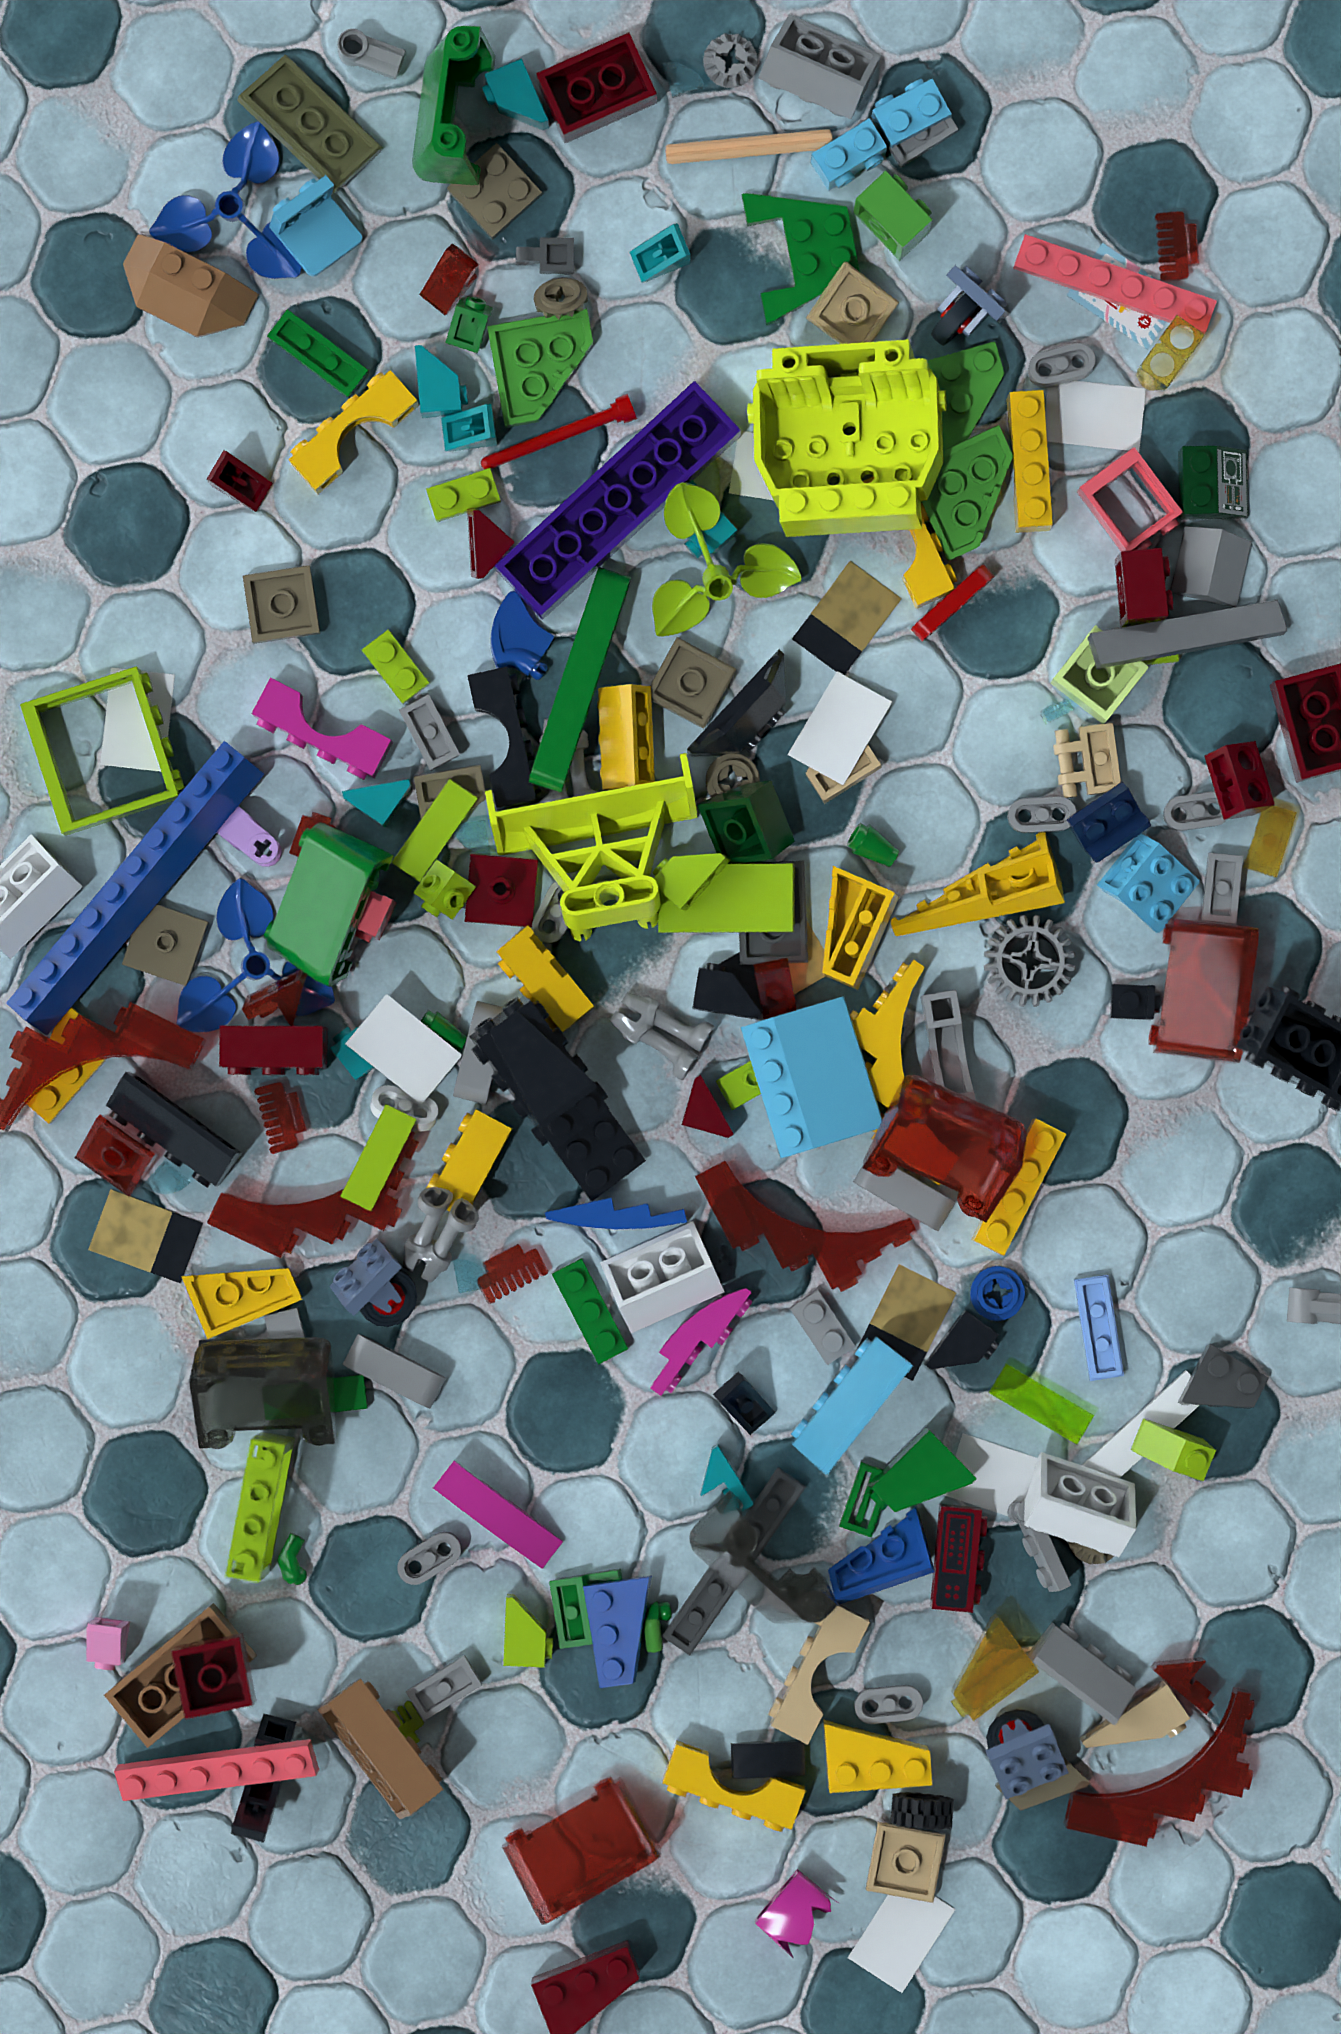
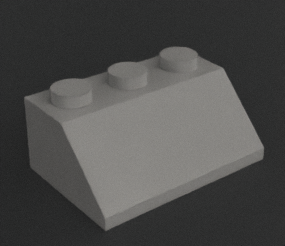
[759,14,881,119]
[1027,1623,1136,1726]

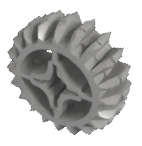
[984,915,1075,1007]

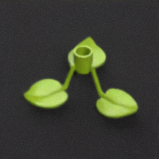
[652,482,802,637]

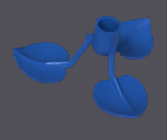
[149,121,302,279]
[176,878,335,1033]

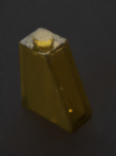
[951,1614,1039,1721]

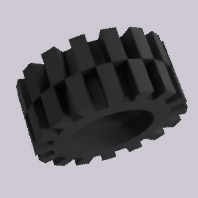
[890,1792,954,1830]

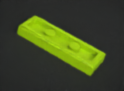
[392,778,478,882]
[341,1104,417,1211]

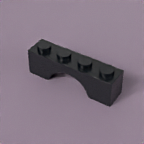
[467,667,542,811]

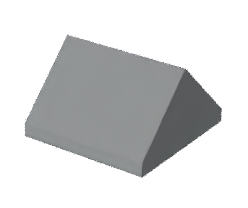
[1171,526,1251,607]

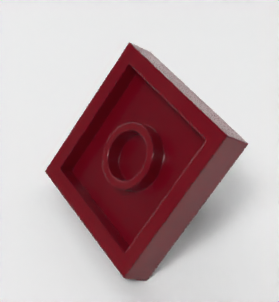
[464,854,538,928]

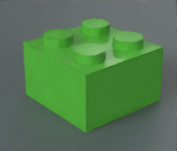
[853,170,932,261]

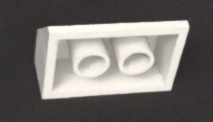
[0,834,83,959]
[600,1221,724,1333]
[1024,1452,1136,1557]

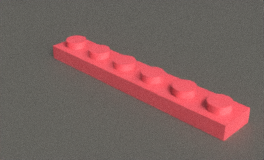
[1013,234,1217,335]
[114,1739,319,1801]

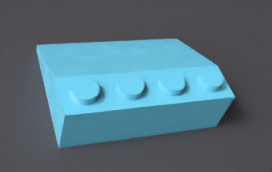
[741,996,884,1159]
[791,1336,913,1475]

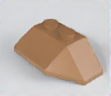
[123,234,259,338]

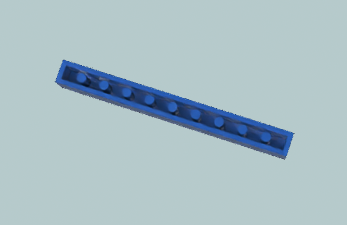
[6,741,264,1036]

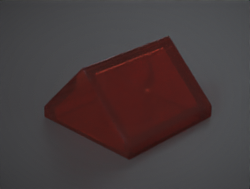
[74,1114,161,1197]

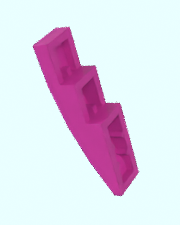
[433,1460,563,1569]

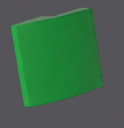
[549,1569,623,1649]

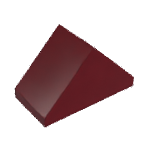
[207,450,273,512]
[467,508,515,579]
[682,1075,734,1138]

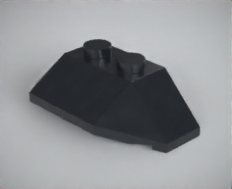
[687,649,786,757]

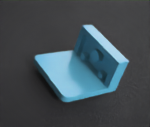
[269,175,362,277]

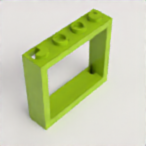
[20,666,185,836]
[225,1432,295,1583]

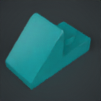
[700,1444,754,1511]

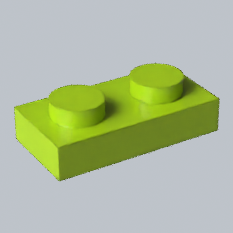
[426,468,501,522]
[362,630,430,705]

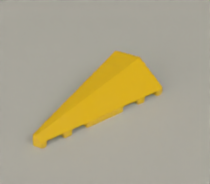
[890,832,1065,936]

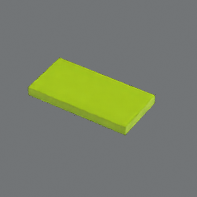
[658,863,794,933]

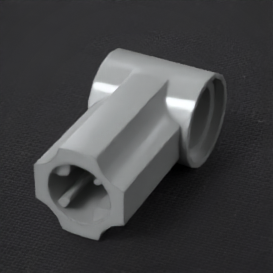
[337,29,406,80]
[1287,1287,1341,1324]

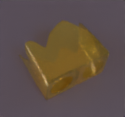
[1136,315,1205,391]

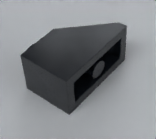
[692,963,761,1020]
[924,1310,999,1369]

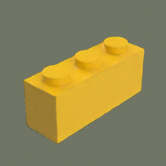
[597,684,655,790]
[426,1109,513,1212]

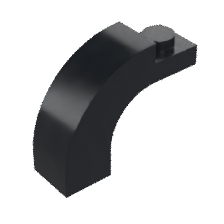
[231,1713,296,1843]

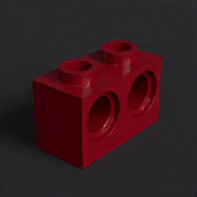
[1204,741,1275,820]

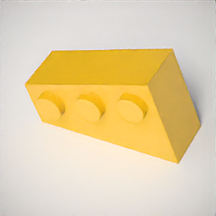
[822,866,899,990]
[496,926,594,1033]
[823,1719,932,1793]

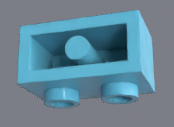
[810,118,887,191]

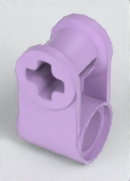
[217,806,282,867]

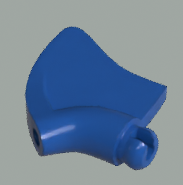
[490,591,554,680]

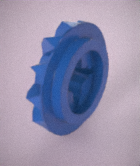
[970,1266,1025,1321]

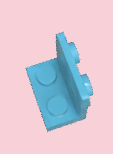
[1097,833,1199,933]

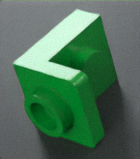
[445,296,493,353]

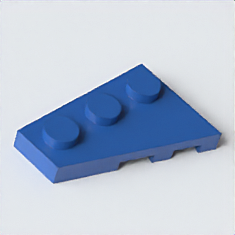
[828,1507,935,1605]
[583,1575,652,1688]

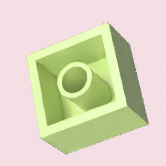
[1050,625,1149,724]

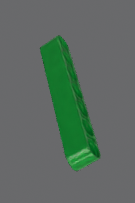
[529,567,631,793]

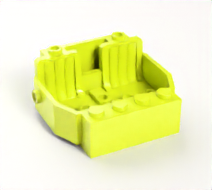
[747,339,947,537]

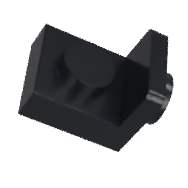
[1110,984,1161,1020]

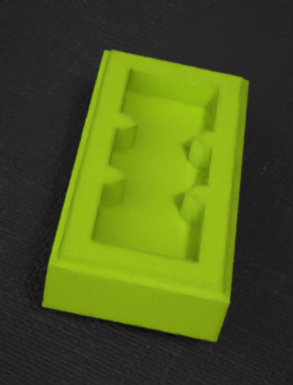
[715,1061,761,1110]

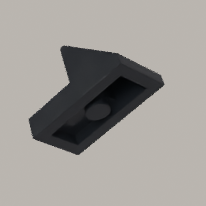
[713,1372,775,1435]

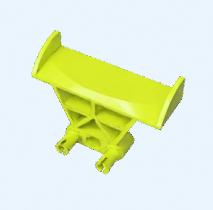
[485,753,698,942]

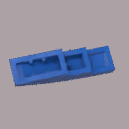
[545,1197,687,1230]

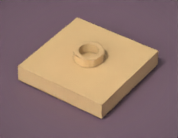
[806,262,899,344]
[865,1821,946,1903]

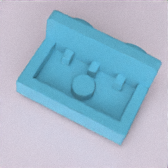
[871,78,951,148]

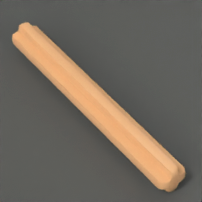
[665,129,833,164]

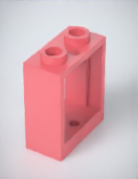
[1077,447,1183,551]

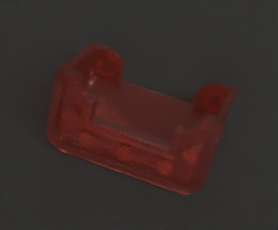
[1148,918,1259,1064]
[862,1075,1027,1222]
[502,1776,661,1925]

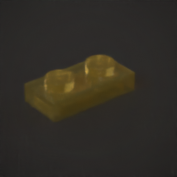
[1243,806,1297,878]

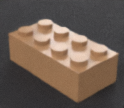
[104,1603,257,1748]
[317,1678,444,1819]

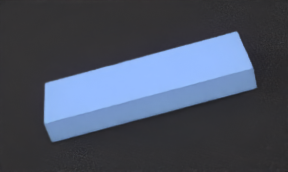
[1074,1275,1124,1381]

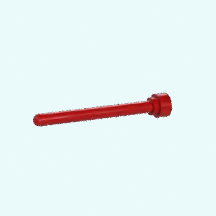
[481,394,637,469]

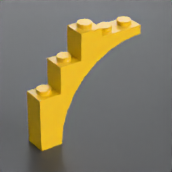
[850,960,959,1185]

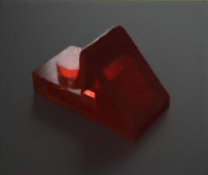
[419,243,479,316]
[754,958,796,1020]
[242,970,308,1026]
[1150,1657,1215,1715]

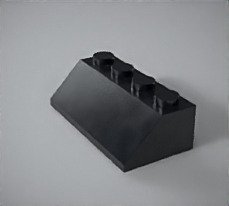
[106,1072,243,1188]

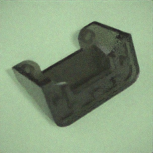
[189,1337,337,1449]
[689,1490,838,1624]

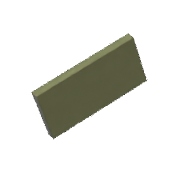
[237,54,382,194]

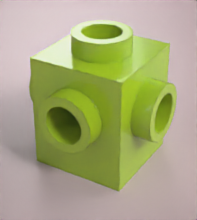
[413,859,476,920]

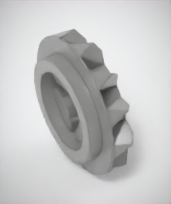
[703,33,757,88]

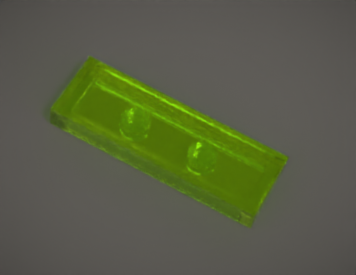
[988,1363,1094,1445]

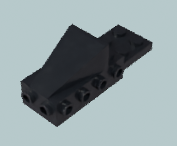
[1236,985,1341,1112]
[469,996,646,1201]

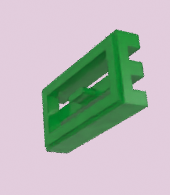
[839,1462,883,1538]

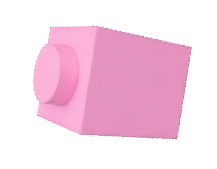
[86,1617,130,1670]

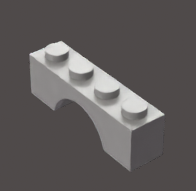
[920,990,980,1131]

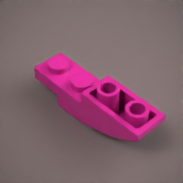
[650,1287,753,1396]

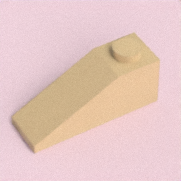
[1079,1681,1190,1748]

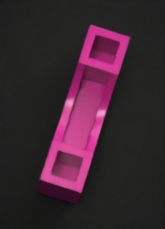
[251,677,393,780]

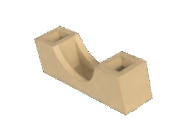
[768,1600,870,1745]

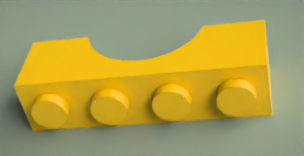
[288,370,419,494]
[1007,390,1053,533]
[862,476,957,609]
[971,1118,1066,1256]
[662,1740,806,1832]

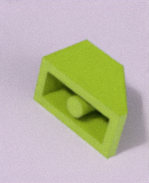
[653,853,730,911]
[1130,1418,1216,1482]
[503,1594,553,1668]

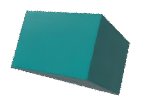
[629,223,691,283]
[441,404,497,451]
[342,779,412,828]

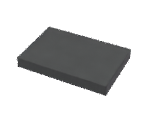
[739,861,808,965]

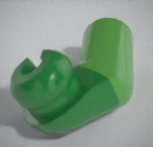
[643,1601,672,1653]

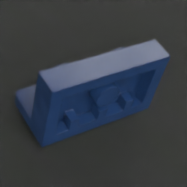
[1067,782,1151,863]

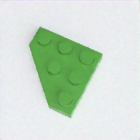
[487,309,593,428]
[927,341,1005,450]
[921,425,1013,561]

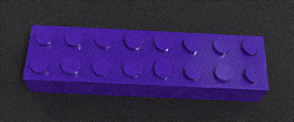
[495,380,741,620]

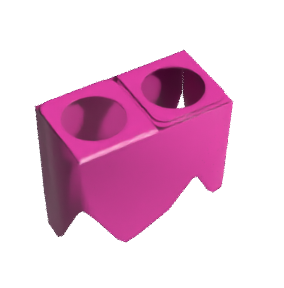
[755,1869,839,1959]

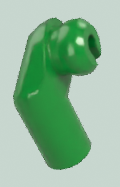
[277,1532,307,1585]

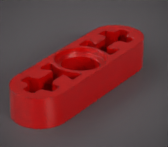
[911,564,995,642]

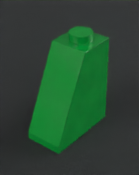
[868,1427,977,1512]

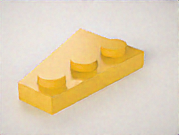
[23,1007,117,1124]
[181,1268,303,1339]

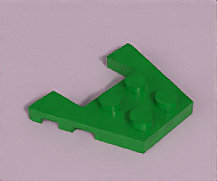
[741,193,860,325]

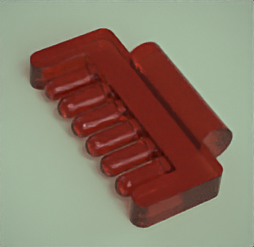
[1155,211,1199,282]
[254,1082,307,1154]
[476,1244,548,1304]

